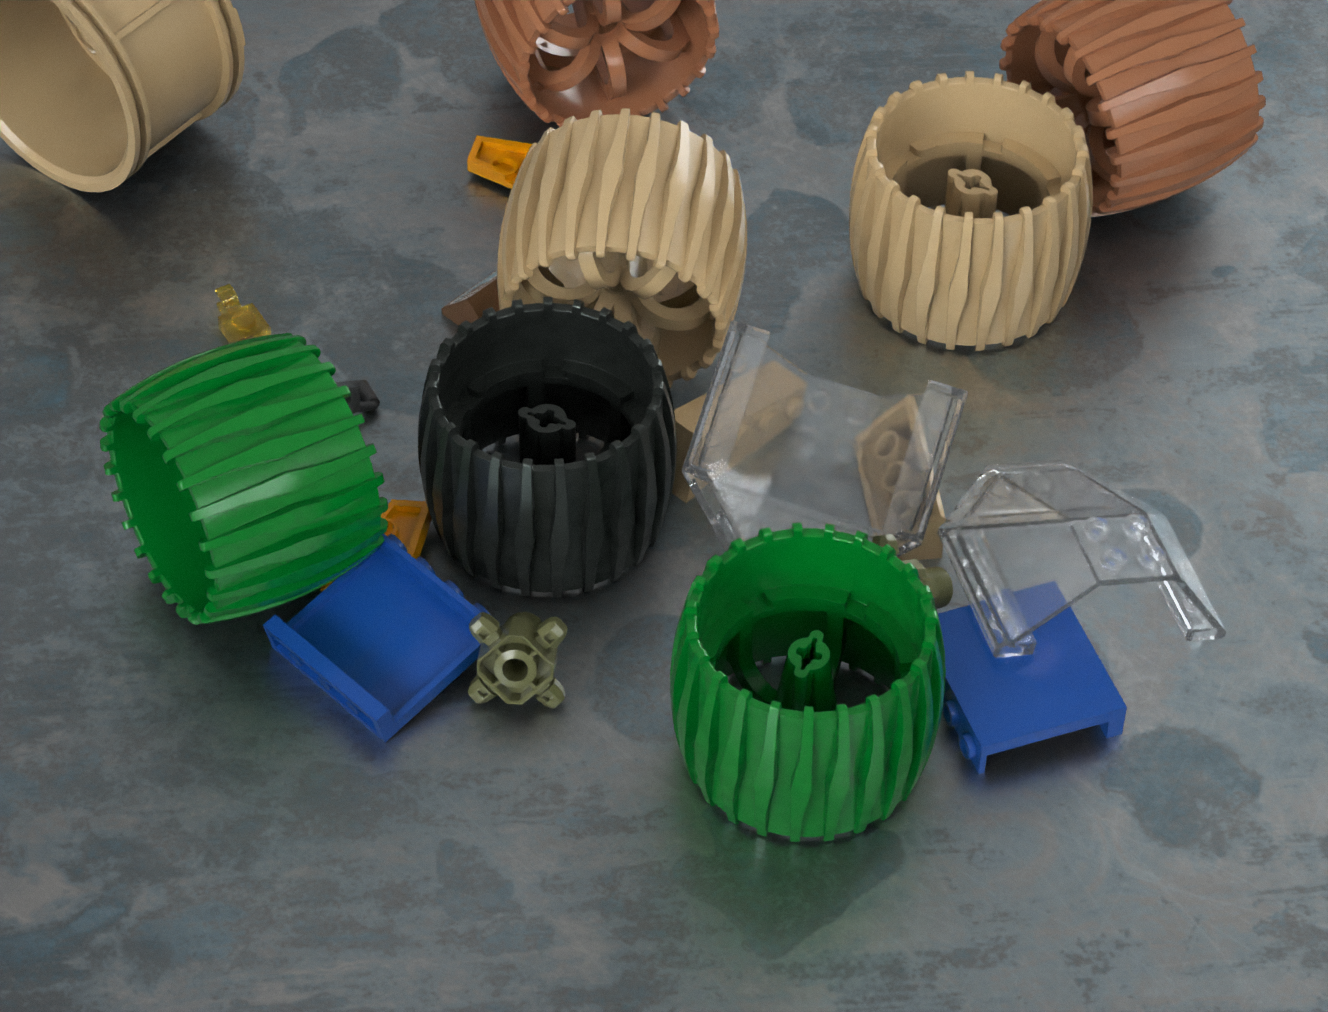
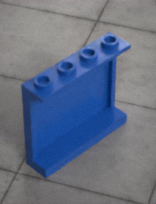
[263,534,491,743]
[938,582,1127,774]

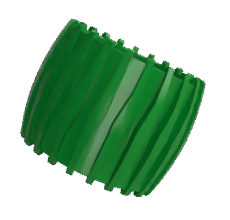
[99,333,388,625]
[670,522,946,842]

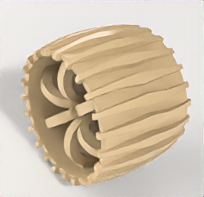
[849,71,1093,351]
[497,108,747,388]

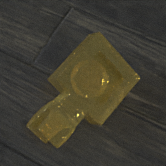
[215,284,271,343]

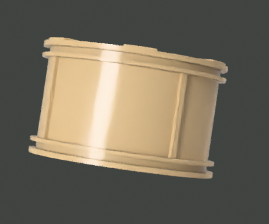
[0,0,246,192]

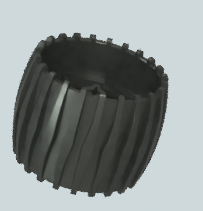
[418,297,677,598]

